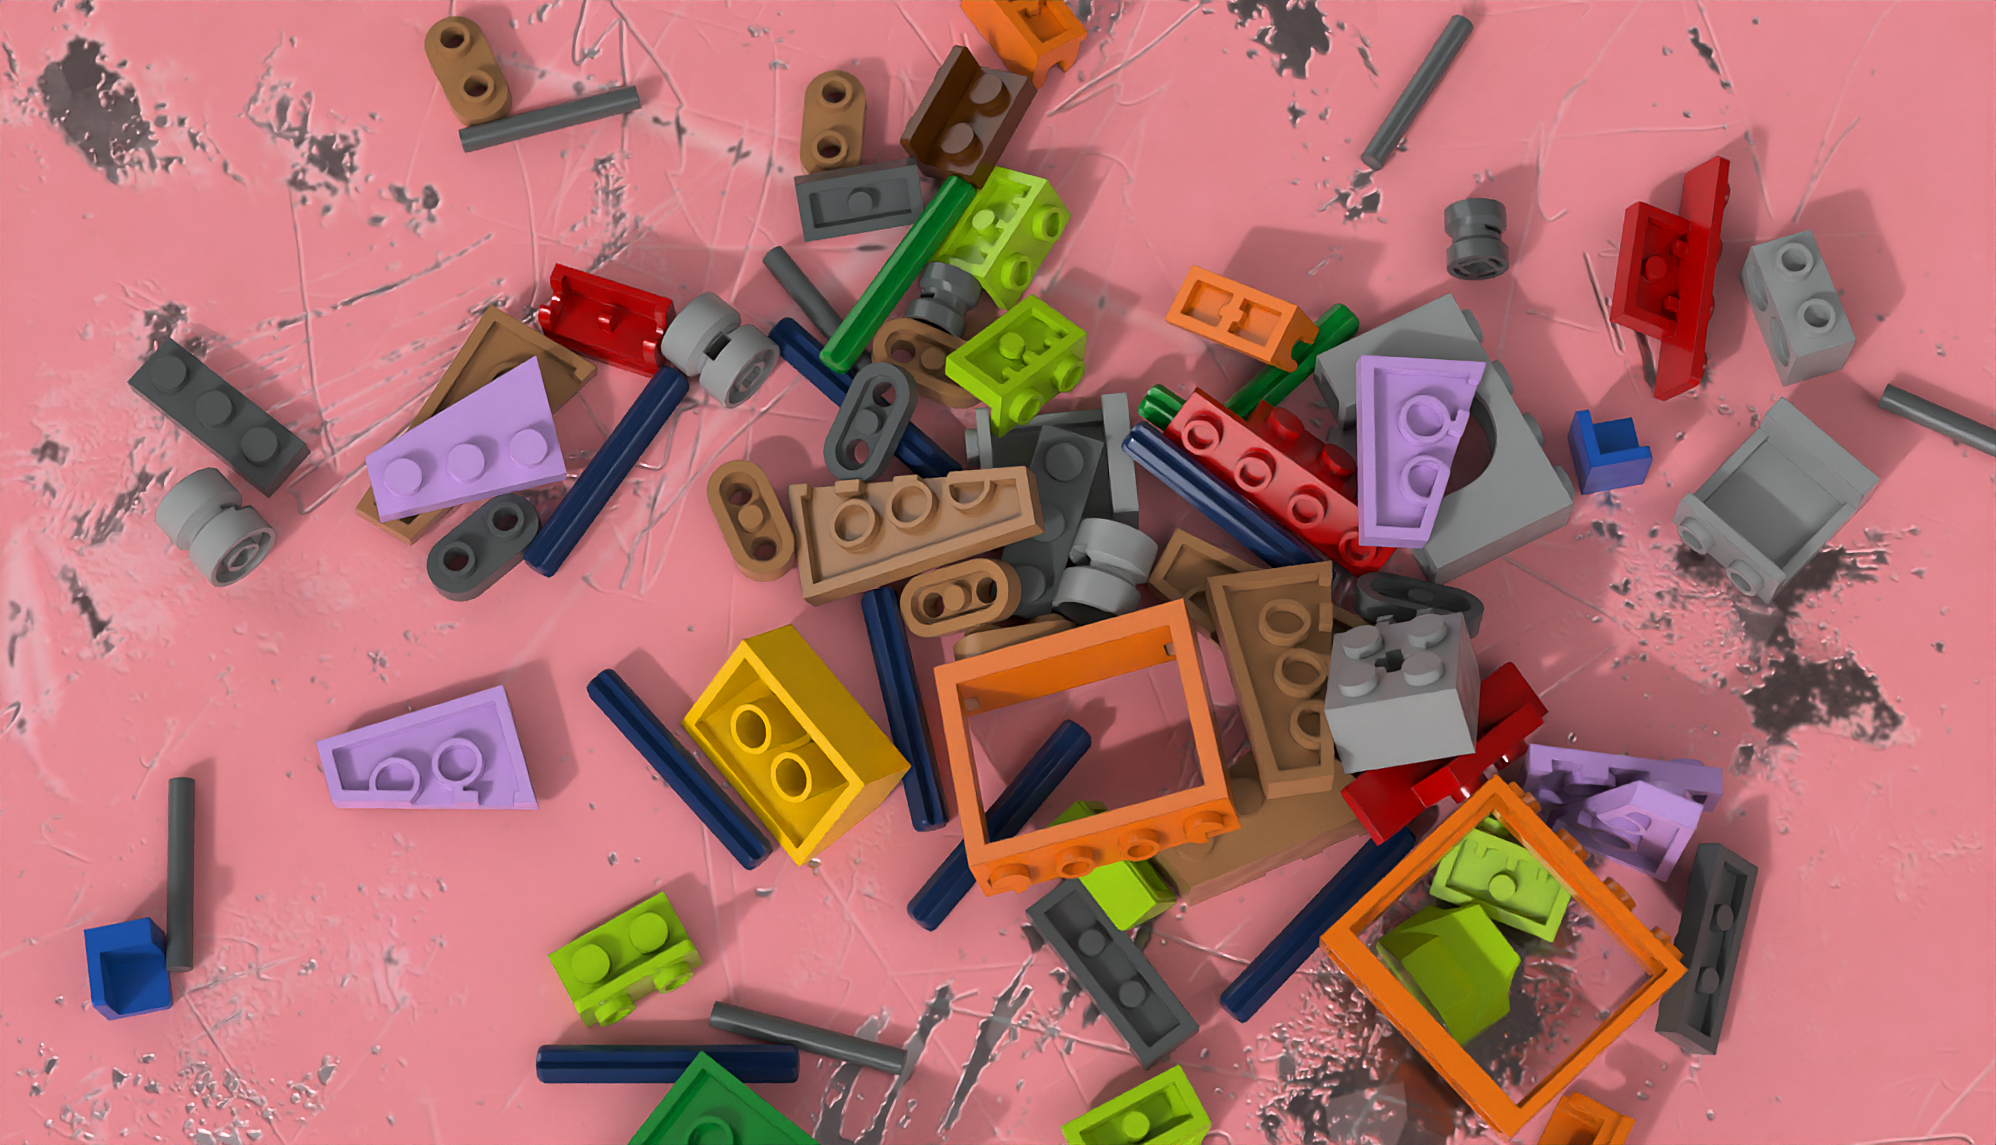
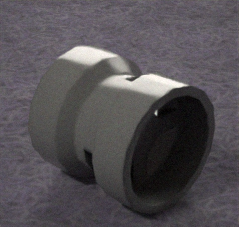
[1444,198,1509,280]
[903,262,983,339]

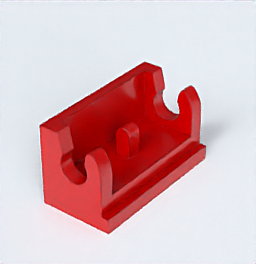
[538,263,677,379]

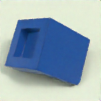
[1567,409,1653,495]
[84,917,173,1021]

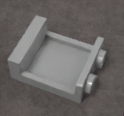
[965,392,1139,530]
[1672,396,1880,605]

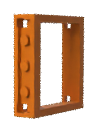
[933,598,1242,897]
[1319,773,1688,1144]

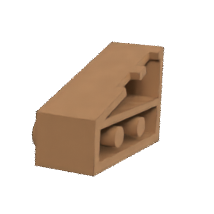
[1148,750,1368,907]

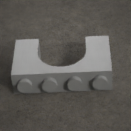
[1313,292,1575,585]

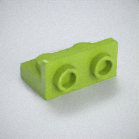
[928,165,1071,311]
[945,294,1087,438]
[1428,814,1571,943]
[548,891,703,1028]

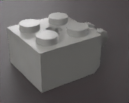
[1324,608,1481,774]

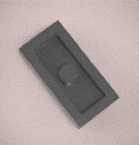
[794,157,924,242]

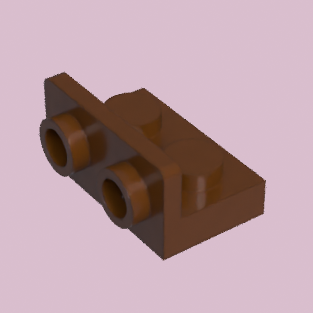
[900,45,1038,190]

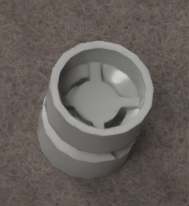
[660,291,780,409]
[155,467,276,587]
[1052,518,1158,626]

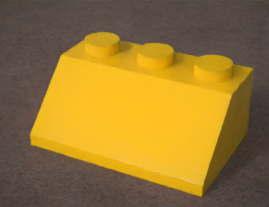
[680,624,911,867]

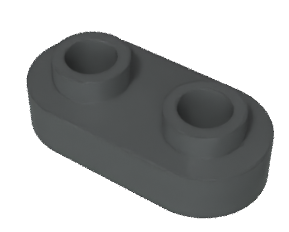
[823,362,918,483]
[427,494,542,602]
[1353,572,1484,639]

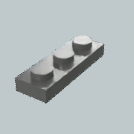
[127,337,311,498]
[990,424,1105,621]
[1655,843,1758,1055]
[1025,878,1199,1071]

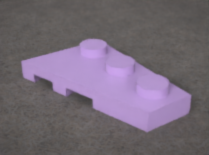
[1356,355,1487,549]
[365,356,567,523]
[316,685,540,810]
[1516,744,1723,812]
[1546,780,1704,882]

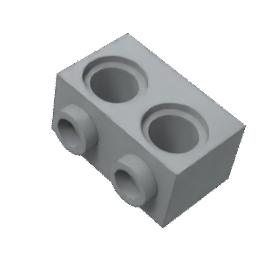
[1739,229,1856,387]

